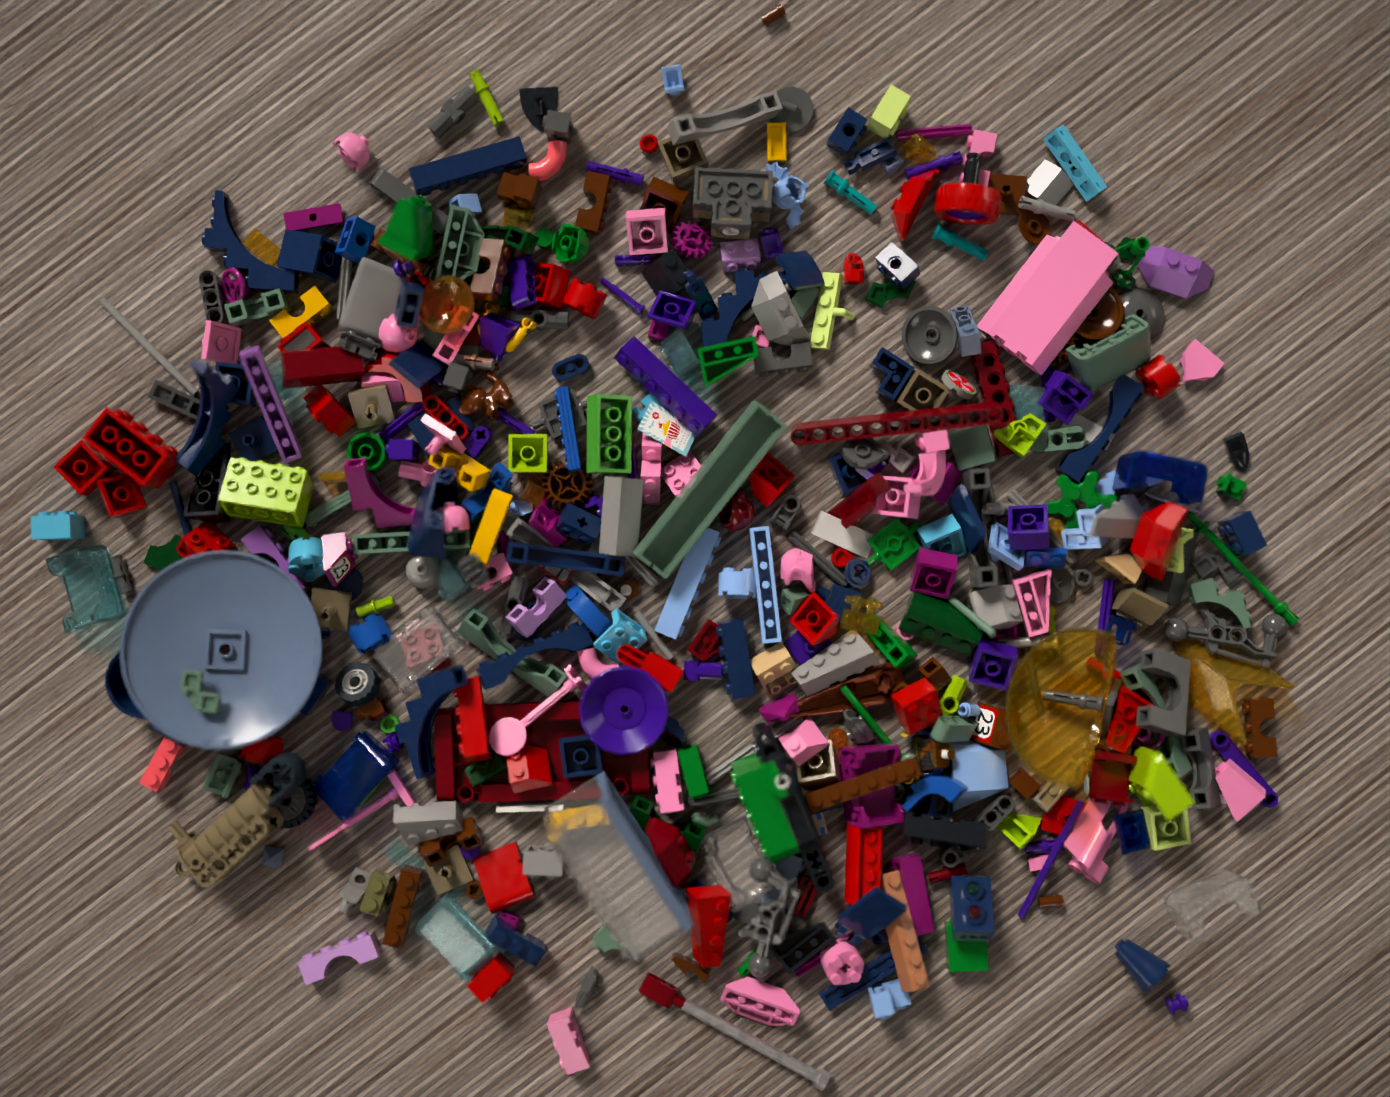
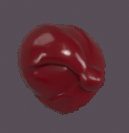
[718,492,755,531]

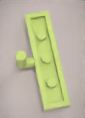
[810,272,855,350]

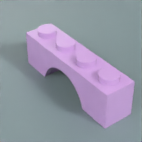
[298,931,382,985]

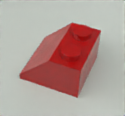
[534,263,571,308]
[506,745,553,793]

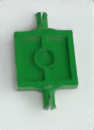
[866,517,922,571]

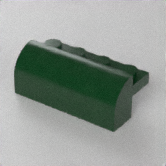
[899,592,983,657]

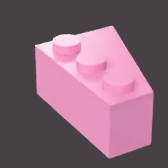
[547,1007,591,1075]

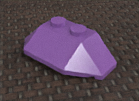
[1137,246,1214,299]

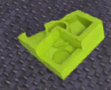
[993,413,1046,458]

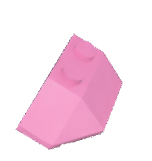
[720,977,800,1026]

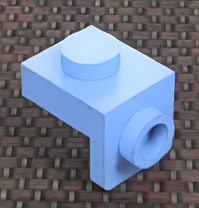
[661,64,685,96]

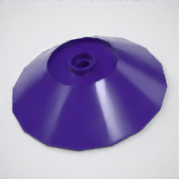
[579,666,669,755]

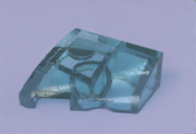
[1008,385,1045,421]

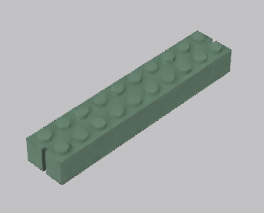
[633,400,787,579]

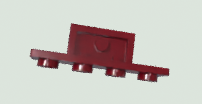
[827,472,891,529]

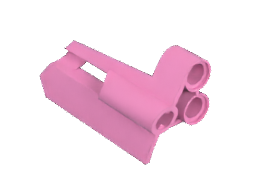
[1063,798,1128,885]

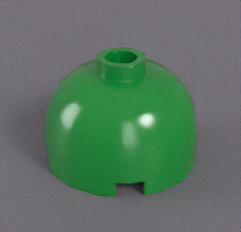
[552,223,590,263]

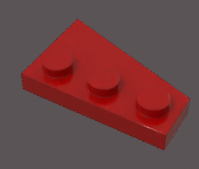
[1106,685,1155,755]

